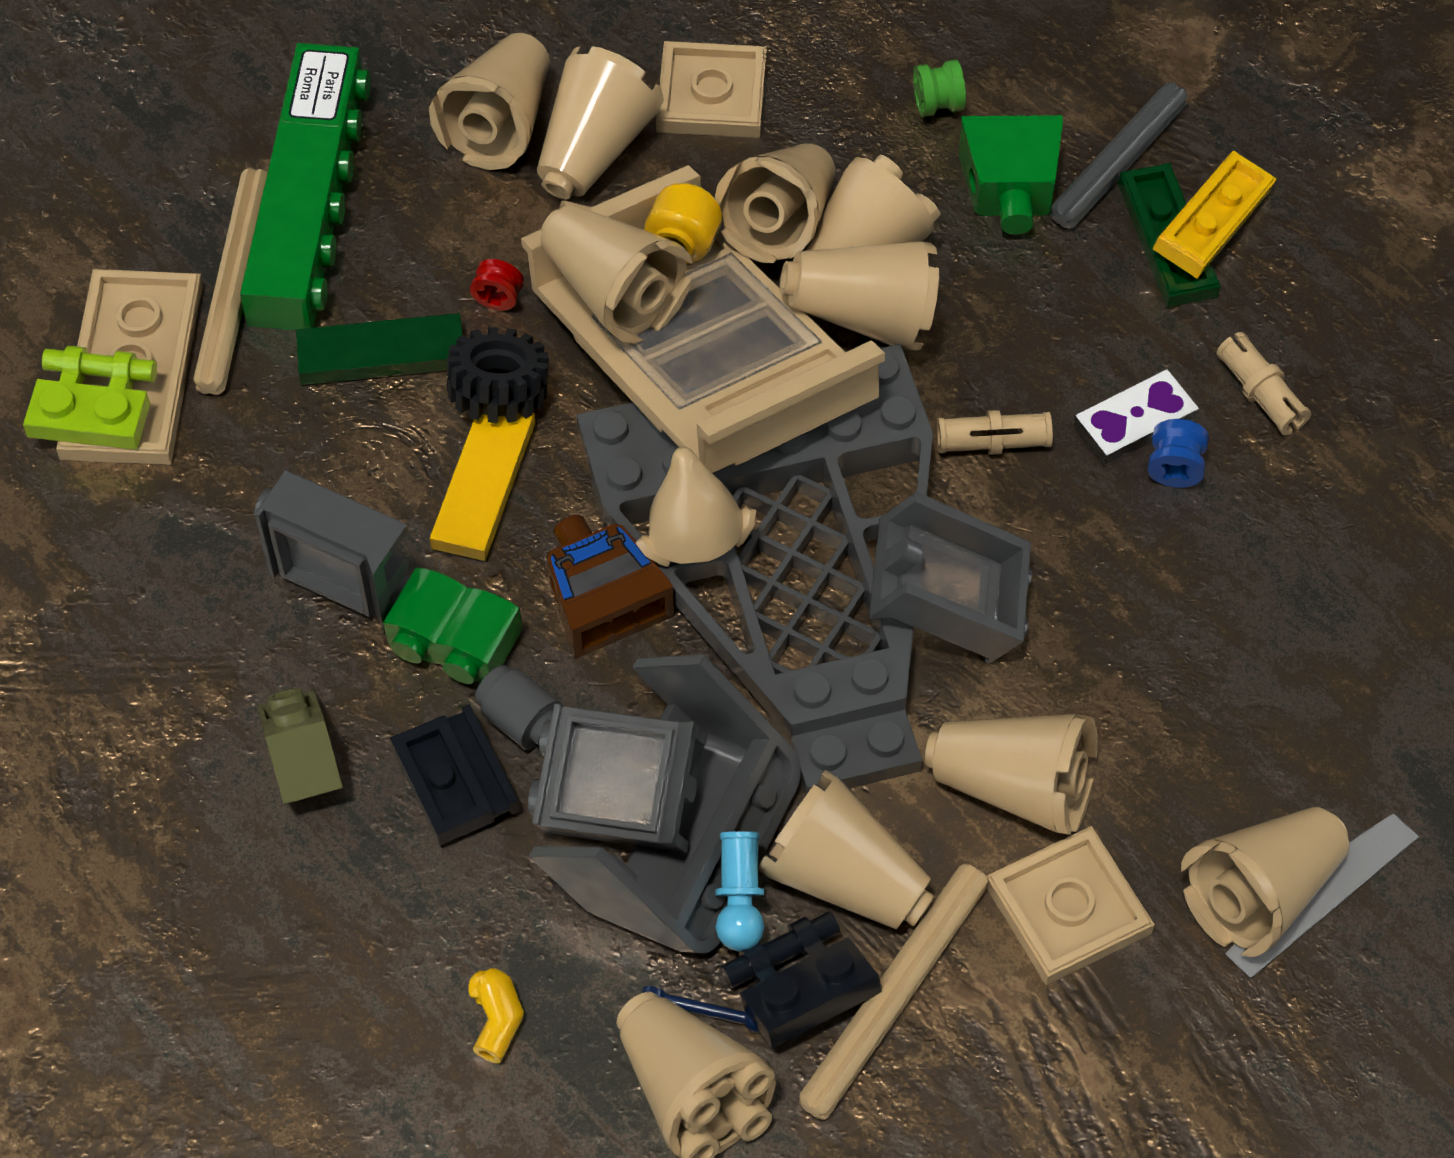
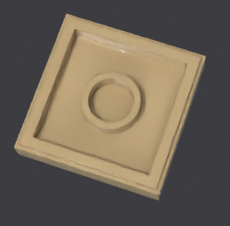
[656,41,767,138]
[987,826,1155,985]

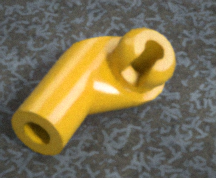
[468,968,524,1063]

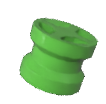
[913,59,966,117]

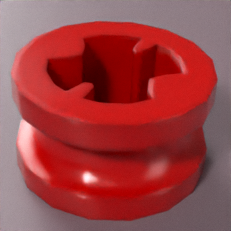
[469,259,524,311]

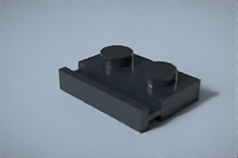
[390,704,520,845]

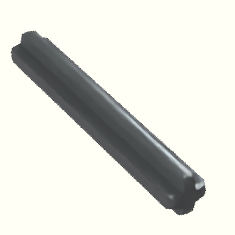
[1050,82,1188,229]

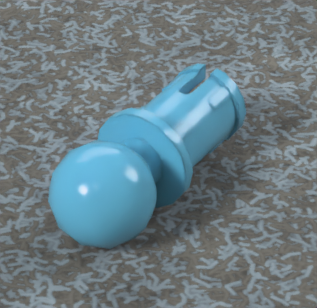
[715,832,764,952]

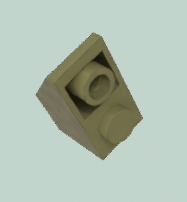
[257,688,343,804]

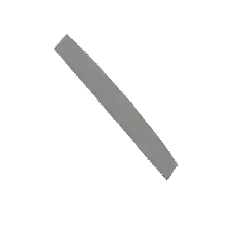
[1225,813,1419,978]

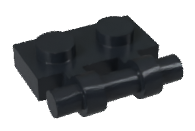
[720,911,882,1049]

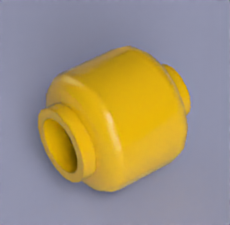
[644,183,722,264]

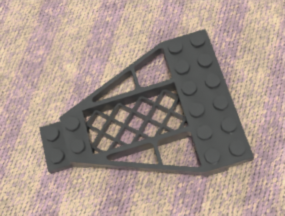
[576,344,933,796]

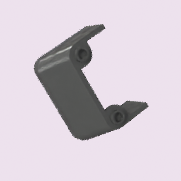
[529,655,801,953]

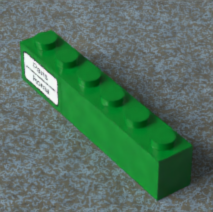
[240,43,371,331]

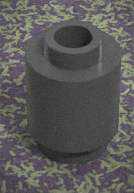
[475,665,563,750]

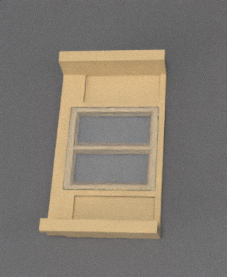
[521,165,885,473]

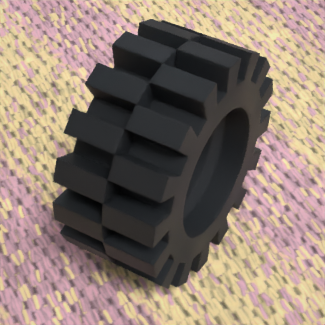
[447,327,549,423]

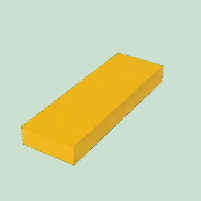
[1153,151,1277,279]
[429,413,535,562]

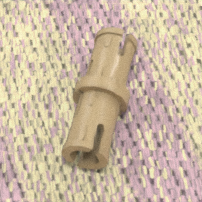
[1216,332,1311,436]
[936,410,1053,455]

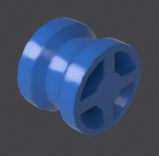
[1147,419,1209,488]

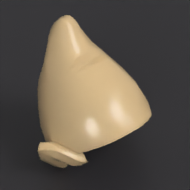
[636,446,756,567]

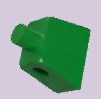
[958,115,1063,235]

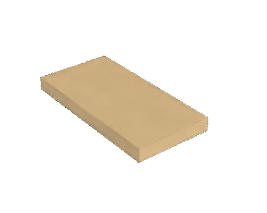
[56,269,203,465]

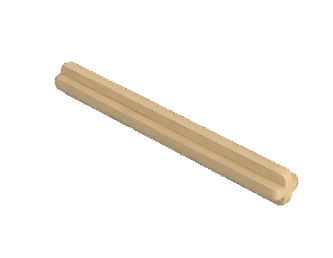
[194,168,267,395]
[799,863,988,1120]

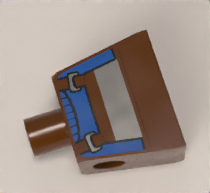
[546,515,674,659]

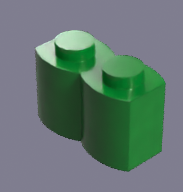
[383,568,523,684]

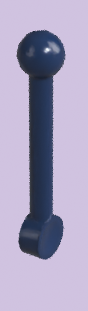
[641,986,761,1033]

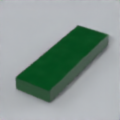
[1118,163,1221,308]
[296,313,463,385]

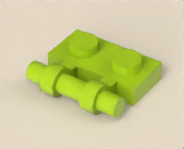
[23,345,157,450]

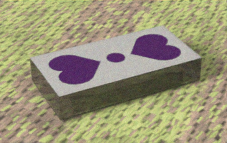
[1073,369,1199,466]

